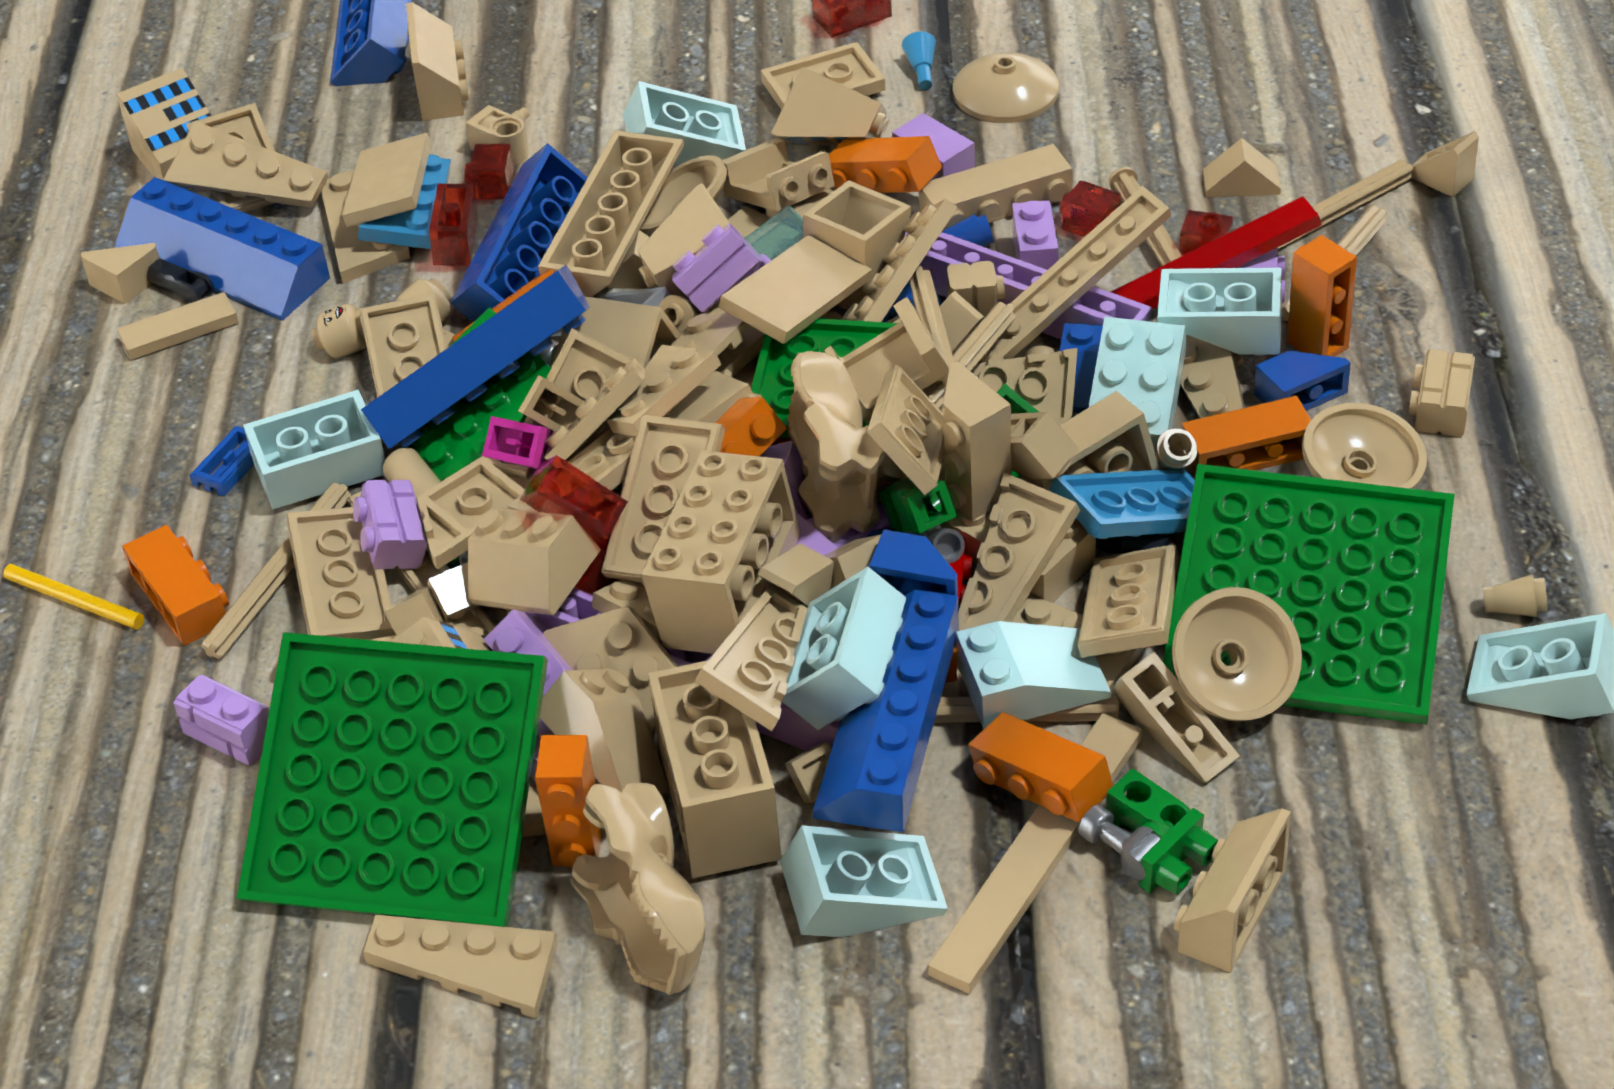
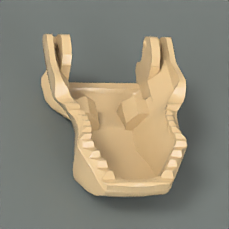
[788,351,886,544]
[570,783,705,995]

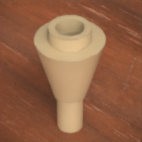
[659,295,703,333]

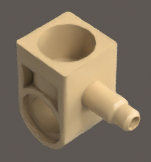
[466,105,530,166]

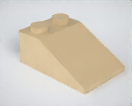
[540,668,670,799]

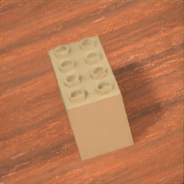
[641,451,801,654]
[648,661,782,878]

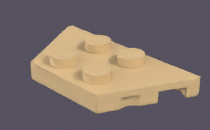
[417,456,543,569]
[543,606,678,737]

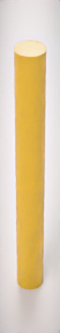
[3,564,144,630]

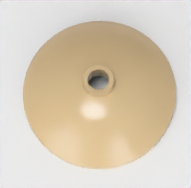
[953,52,1059,123]
[639,155,727,236]
[1302,403,1427,489]
[1172,587,1302,721]

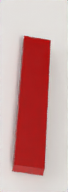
[1111,196,1322,310]

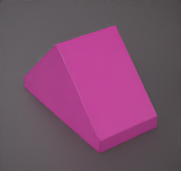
[482,416,554,470]

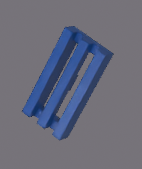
[189,426,254,496]

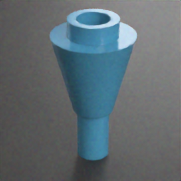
[902,31,936,90]

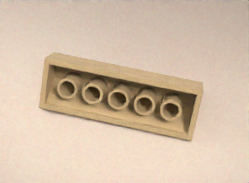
[538,130,684,297]

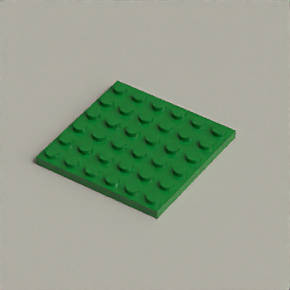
[1163,464,1455,725]
[236,632,548,927]

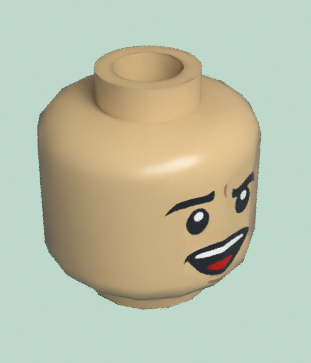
[312,303,366,359]

